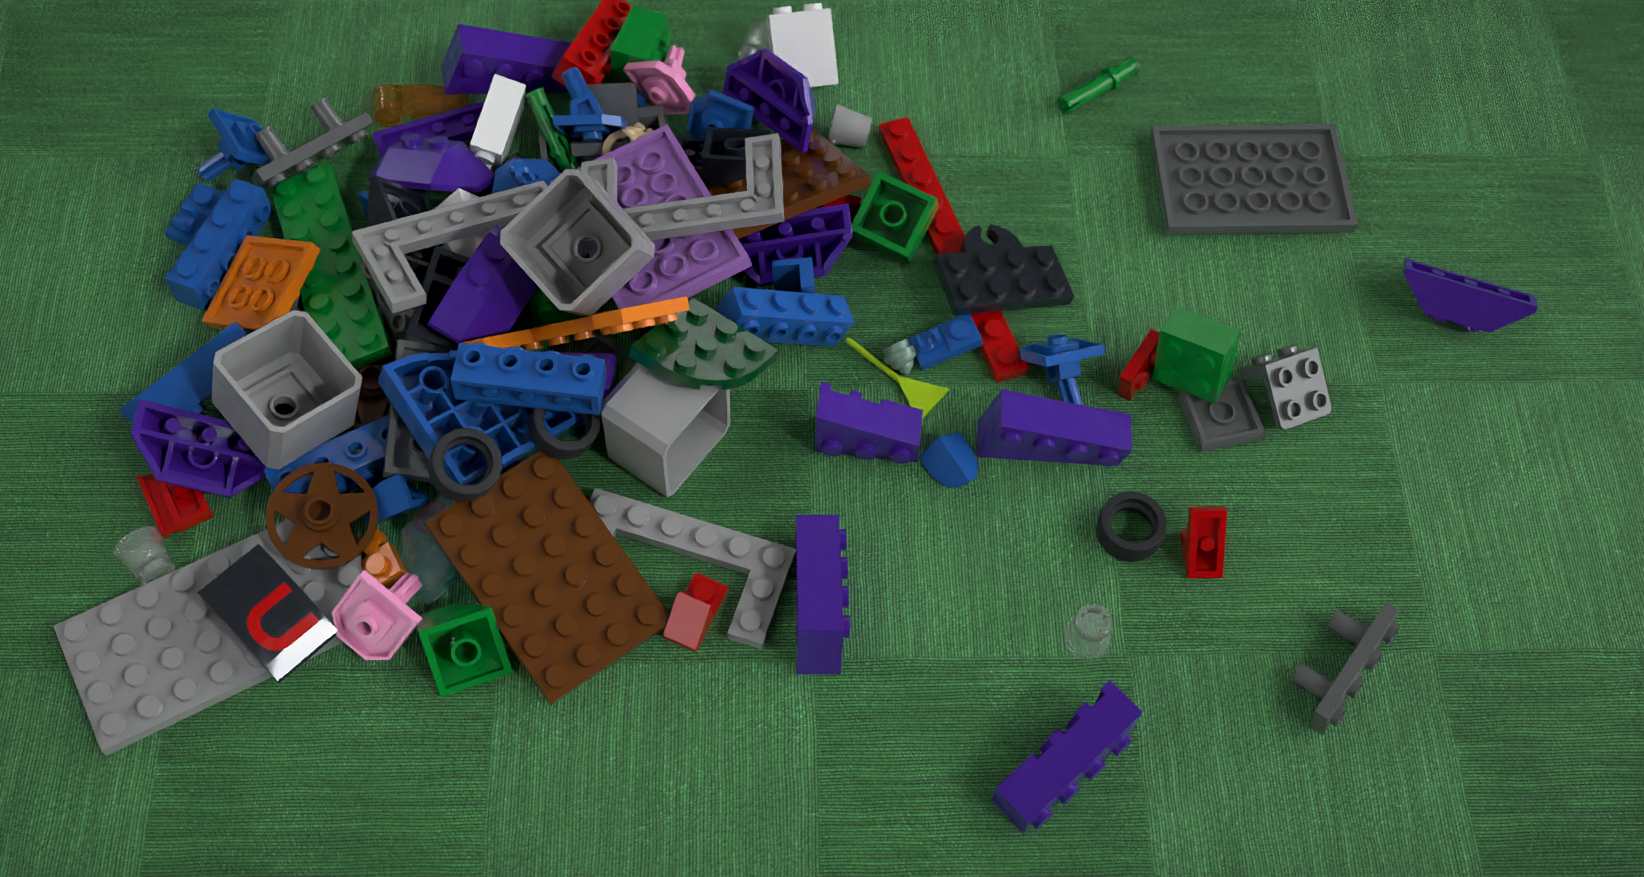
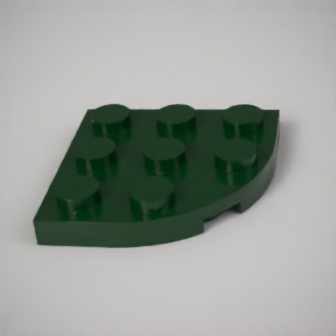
[629,297,778,390]

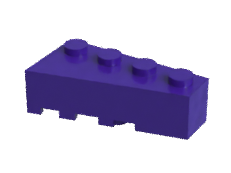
[441,24,572,94]
[977,389,1132,467]
[796,515,850,674]
[991,679,1143,834]

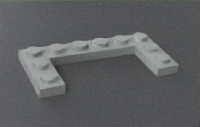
[581,133,784,250]
[352,180,587,313]
[589,488,796,649]

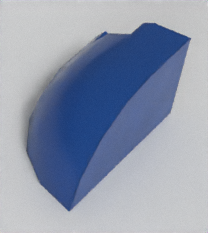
[919,432,978,488]
[364,474,431,526]

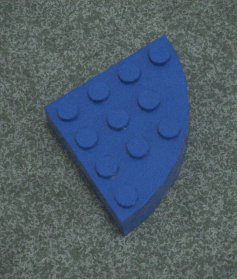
[377,350,582,486]

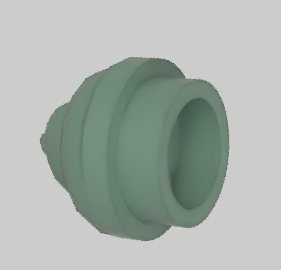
[883,339,916,375]

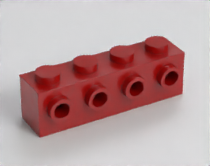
[551,0,632,87]

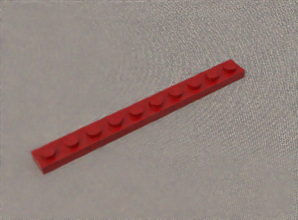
[878,116,1028,383]

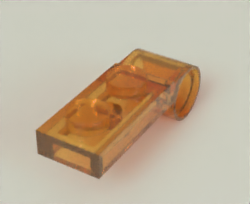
[373,84,469,127]

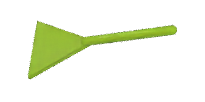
[845,338,950,420]

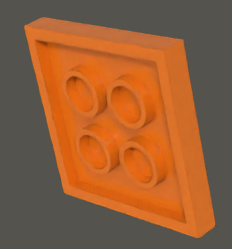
[201,235,321,334]

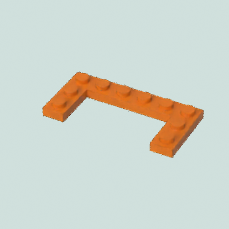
[458,296,690,350]

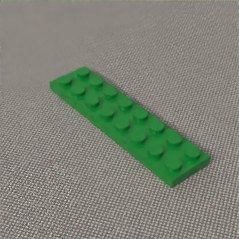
[270,162,393,370]

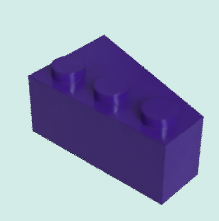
[814,381,923,464]

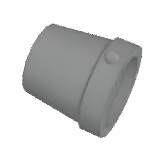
[828,104,872,148]

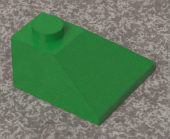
[417,604,513,698]

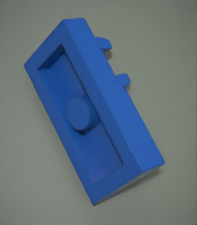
[165,182,225,245]
[908,314,983,371]

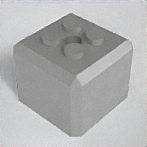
[500,169,655,316]
[212,310,362,469]
[601,363,731,497]

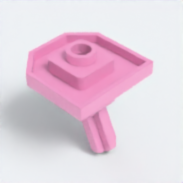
[623,45,696,115]
[332,570,423,660]

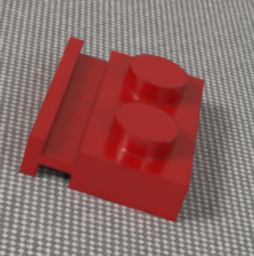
[137,473,214,539]

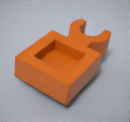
[355,529,407,589]

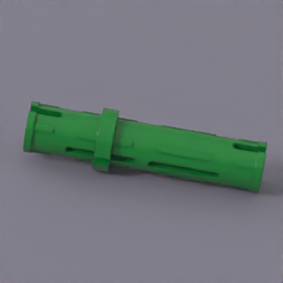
[1057,56,1140,115]
[524,87,579,173]

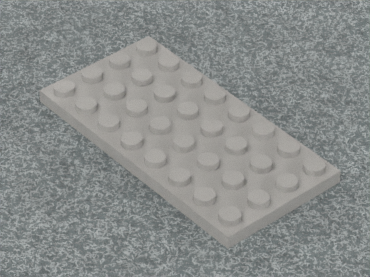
[53,520,363,756]

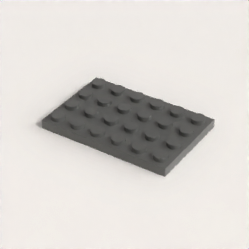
[1150,124,1358,234]

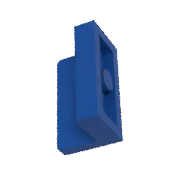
[772,257,815,294]

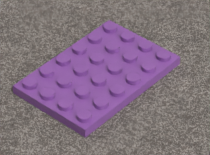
[550,124,752,309]

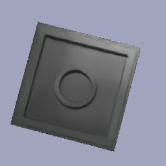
[1177,377,1266,453]

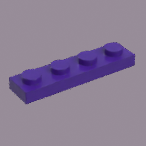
[372,101,485,157]

